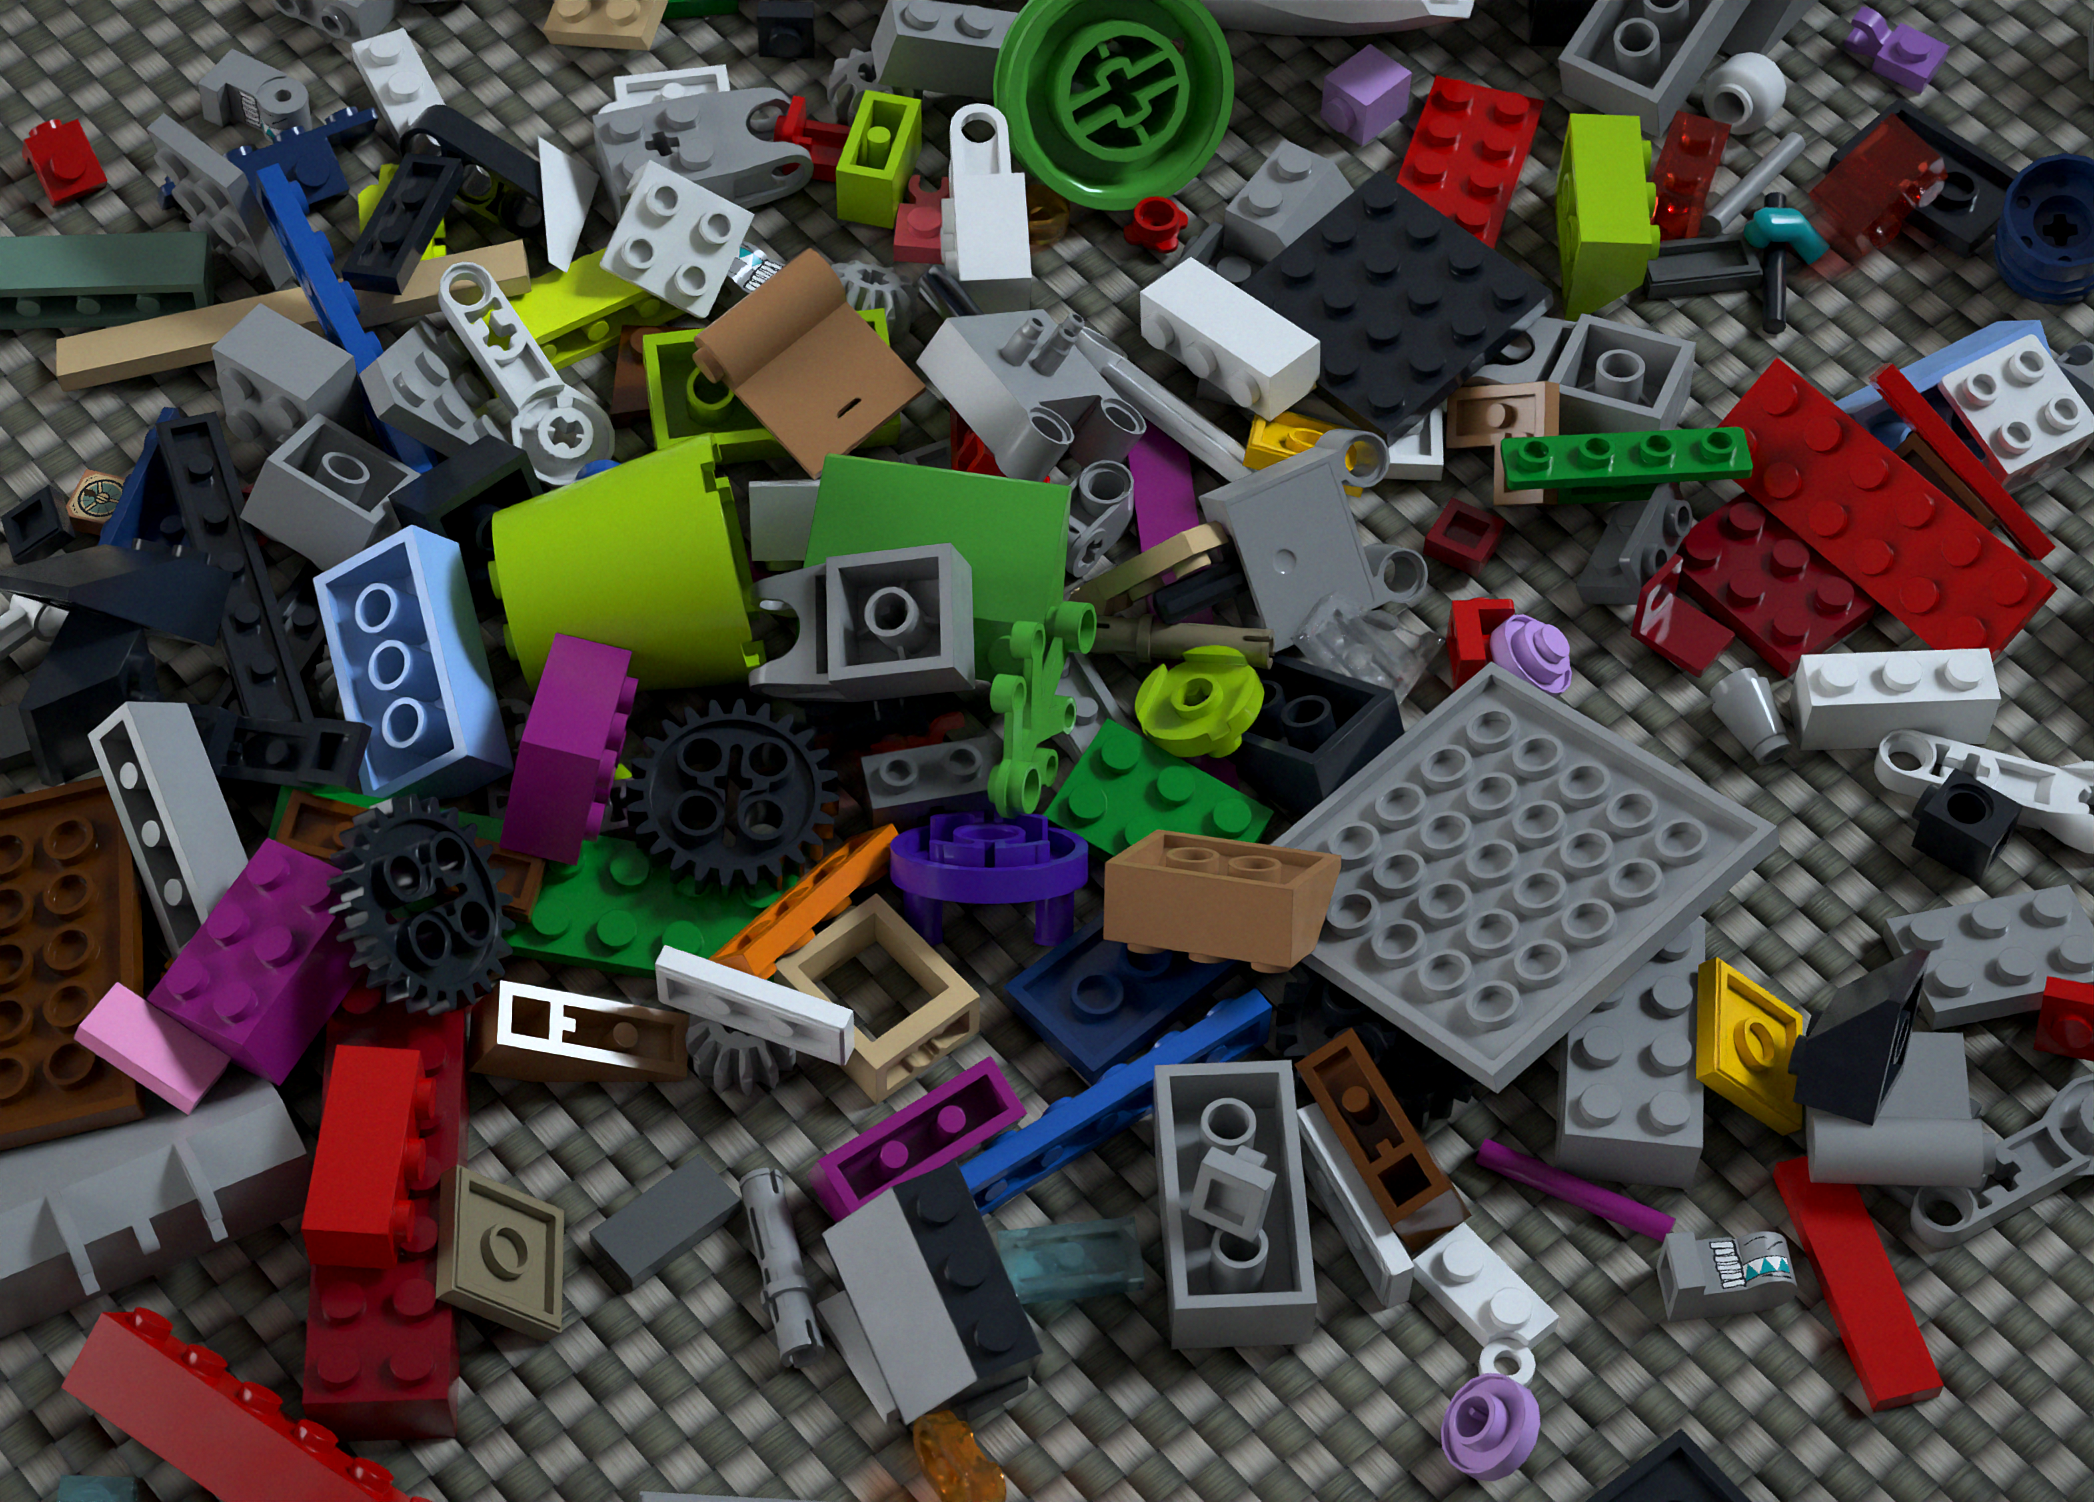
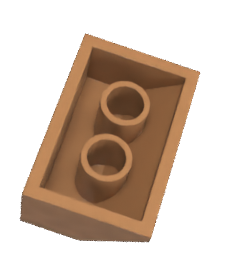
[1103,829,1341,973]

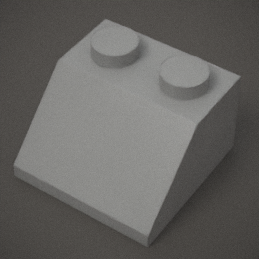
[1223,139,1354,267]

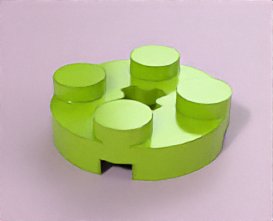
[1135,645,1265,758]

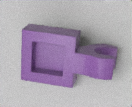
[1844,7,1950,94]

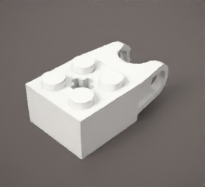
[940,103,1032,314]

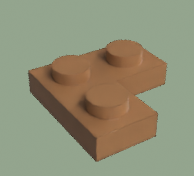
[1446,381,1560,507]

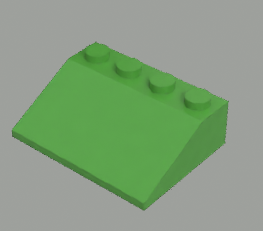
[795,453,1072,682]

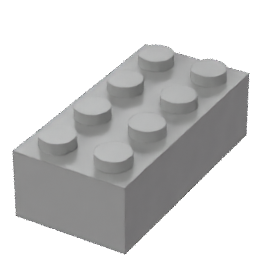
[1558,0,1751,138]
[1555,918,1706,1189]
[1151,1060,1317,1349]

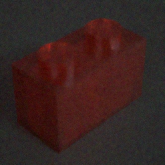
[1650,110,1732,241]
[1808,112,1948,257]

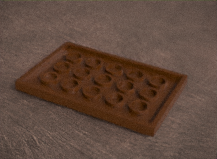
[0,776,146,1151]

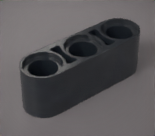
[398,105,546,238]

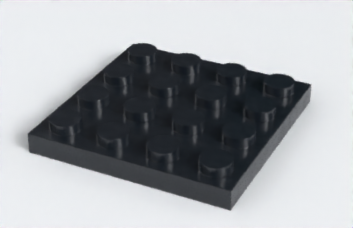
[1239,170,1553,448]

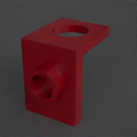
[1630,553,1735,678]

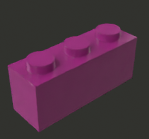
[807,1055,1027,1224]

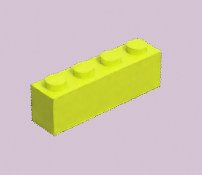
[468,247,687,398]

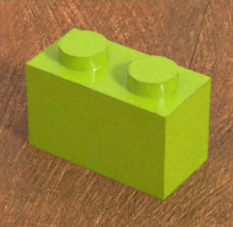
[836,90,922,229]

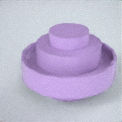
[1489,614,1572,698]
[1441,1373,1540,1481]

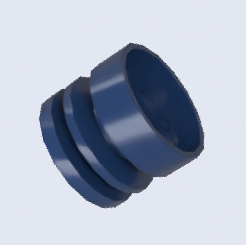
[1993,153,2094,306]

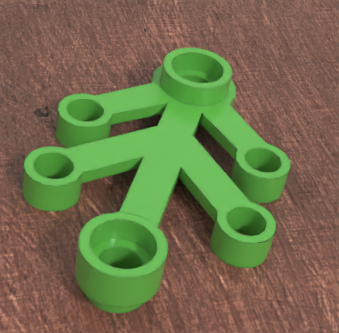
[988,601,1097,819]

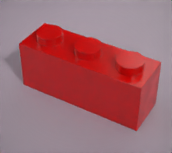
[301,1045,436,1270]

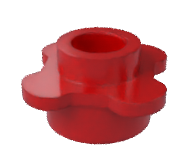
[1123,196,1188,254]

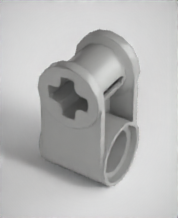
[1066,460,1134,577]

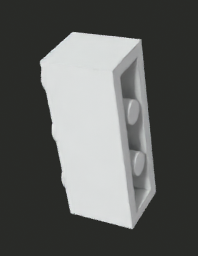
[1140,257,1320,422]
[1789,648,2001,751]

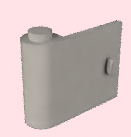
[1802,1029,1996,1188]

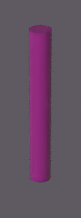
[1475,1138,1676,1243]

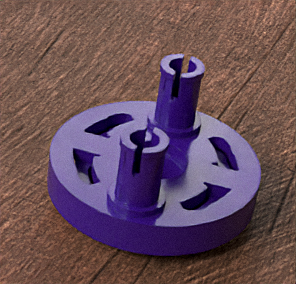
[890,810,1088,946]

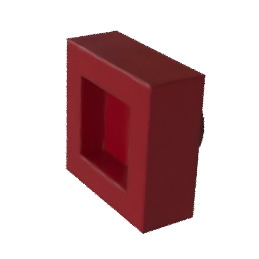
[1423,497,1507,578]

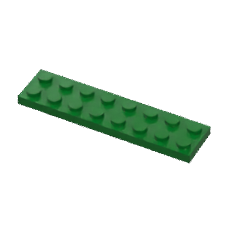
[268,786,799,983]

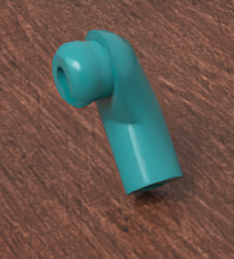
[1743,207,1830,265]

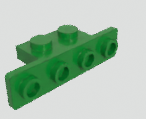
[1500,427,1753,505]

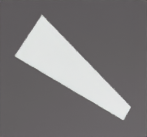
[538,136,600,273]

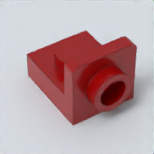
[1446,597,1515,692]

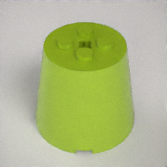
[488,432,767,697]

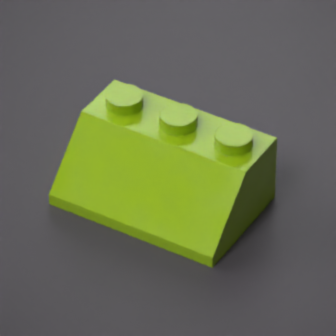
[1554,113,1660,322]

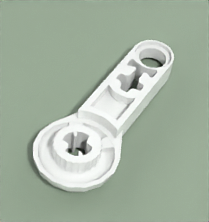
[438,262,615,487]
[1874,729,2094,854]

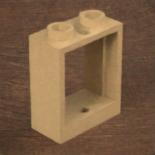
[774,893,980,1105]

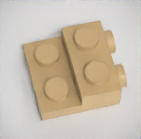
[543,0,668,51]

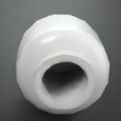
[1703,52,1786,135]

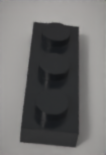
[341,153,465,296]

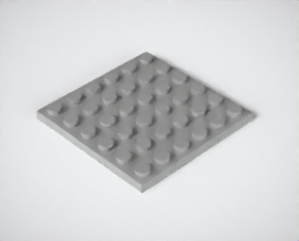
[1270,662,1780,1094]

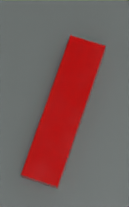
[1869,363,2056,562]
[1772,1156,1944,1413]

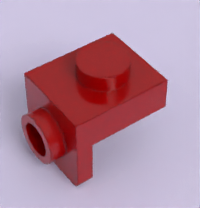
[773,96,852,182]
[22,119,108,208]
[2033,976,2094,1062]

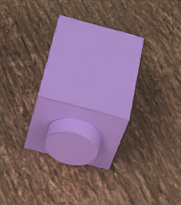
[1320,44,1412,146]

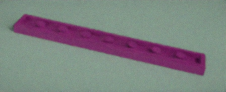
[1126,415,1239,791]

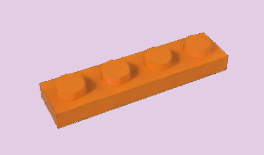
[708,823,899,980]

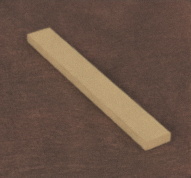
[56,239,532,392]

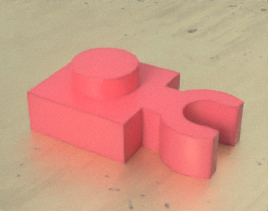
[893,175,950,265]

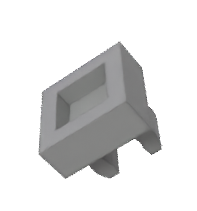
[1188,1145,1277,1242]

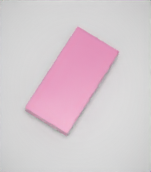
[74,982,231,1115]

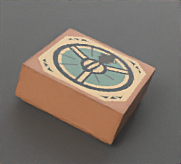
[66,469,125,536]

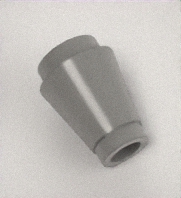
[1710,668,1792,765]

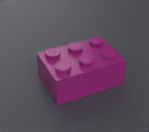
[499,633,639,866]
[146,838,398,1086]

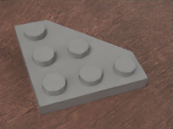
[359,320,508,458]

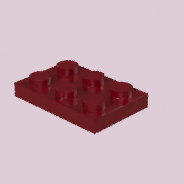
[1676,491,1877,679]

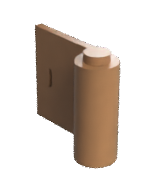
[692,248,926,481]

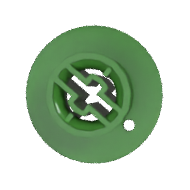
[993,0,1234,211]

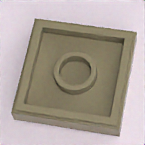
[436,1164,564,1342]

